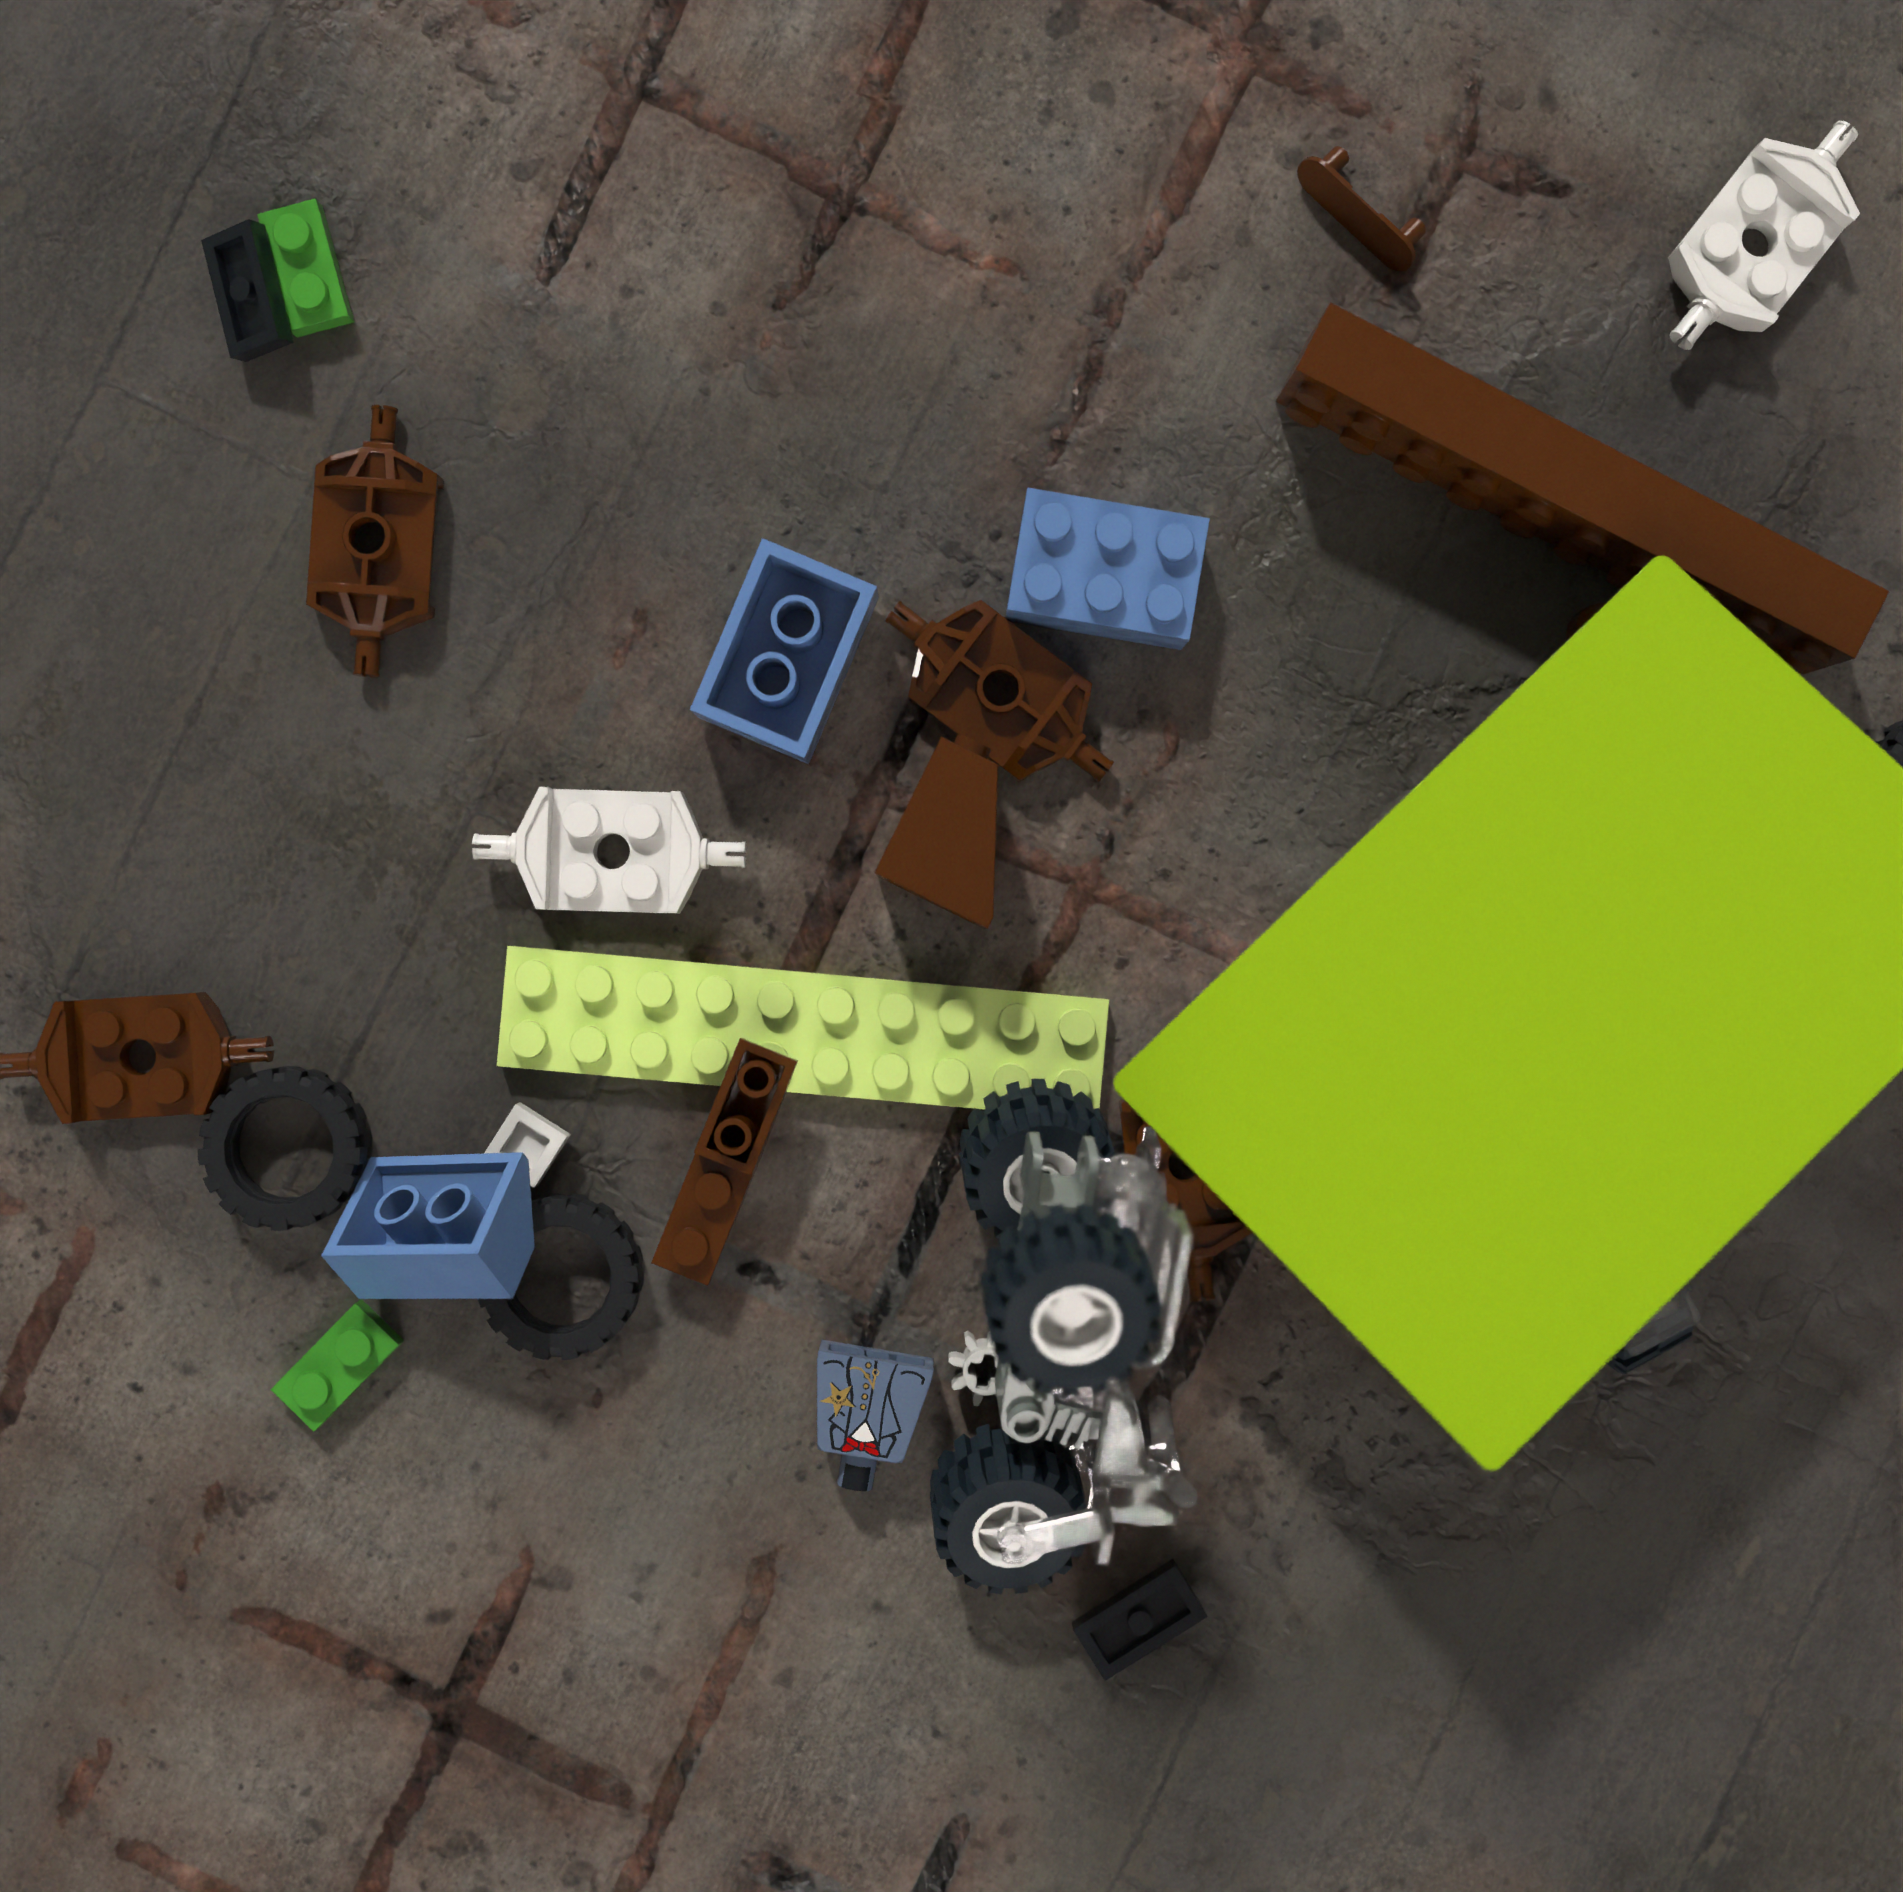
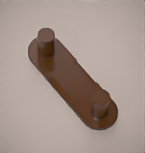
[1297,146,1426,271]

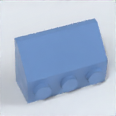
[321,1152,535,1299]

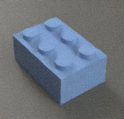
[1005,487,1210,650]
[690,538,879,764]

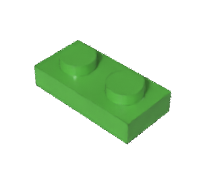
[257,198,354,338]
[271,1299,404,1432]

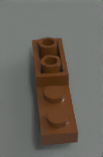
[651,1038,798,1286]

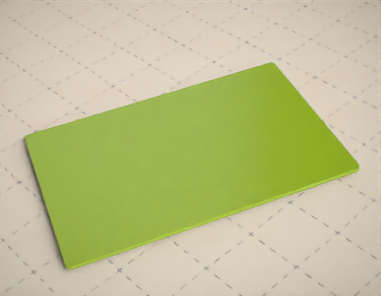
[1114,556,1903,1470]

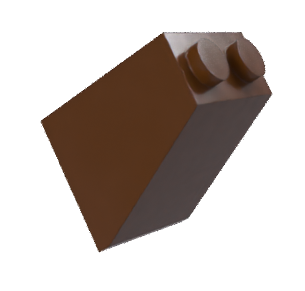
[874,734,998,929]

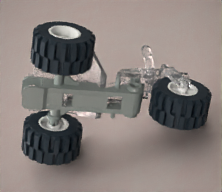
[930,1079,1197,1594]

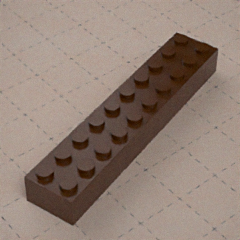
[1275,302,1889,675]

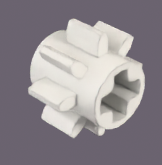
[948,1331,998,1406]

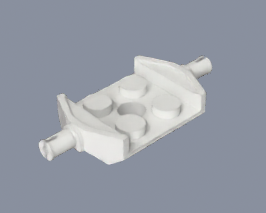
[1668,121,1860,350]
[472,787,747,914]

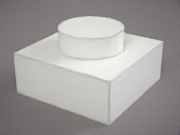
[484,1102,571,1188]

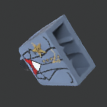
[817,1340,934,1491]

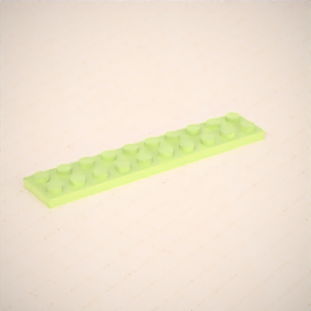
[497,946,1109,1110]

